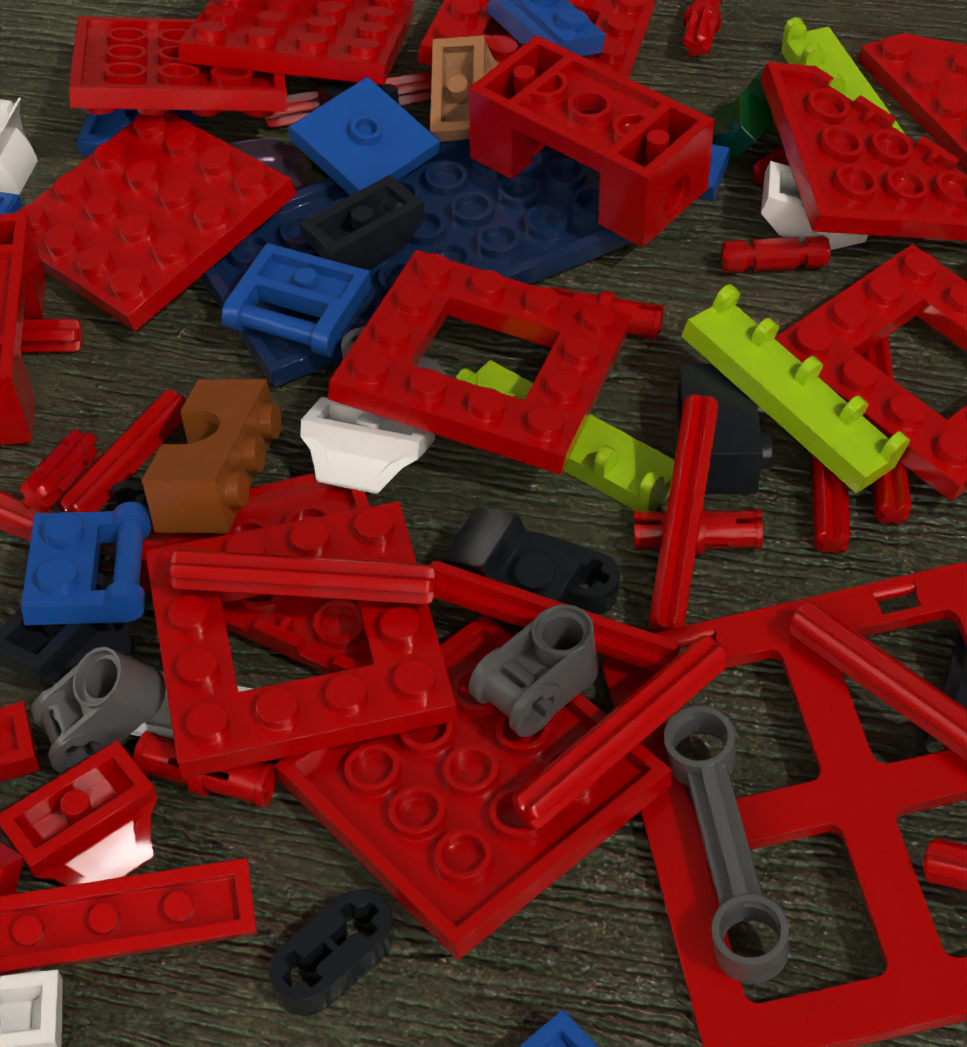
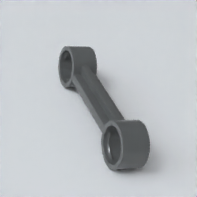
[664,706,789,984]

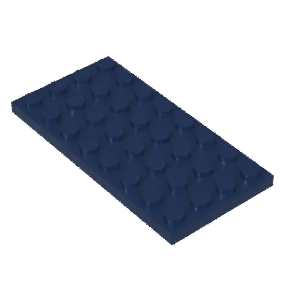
[200,139,667,388]

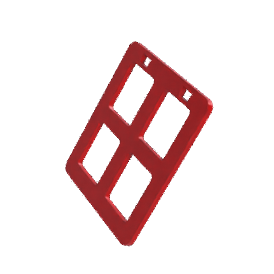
[602,562,967,1047]

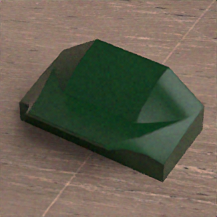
[711,68,774,165]

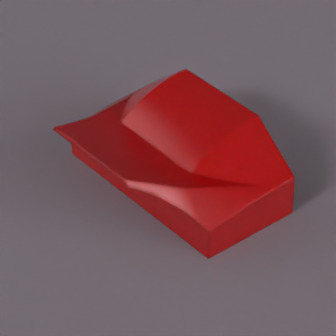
[0,740,158,886]

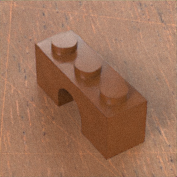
[142,379,281,533]

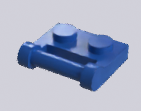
[221,243,371,358]
[21,502,151,625]

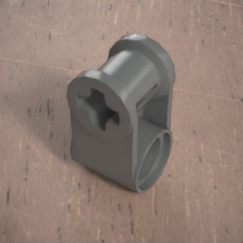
[469,604,598,737]
[31,647,166,774]

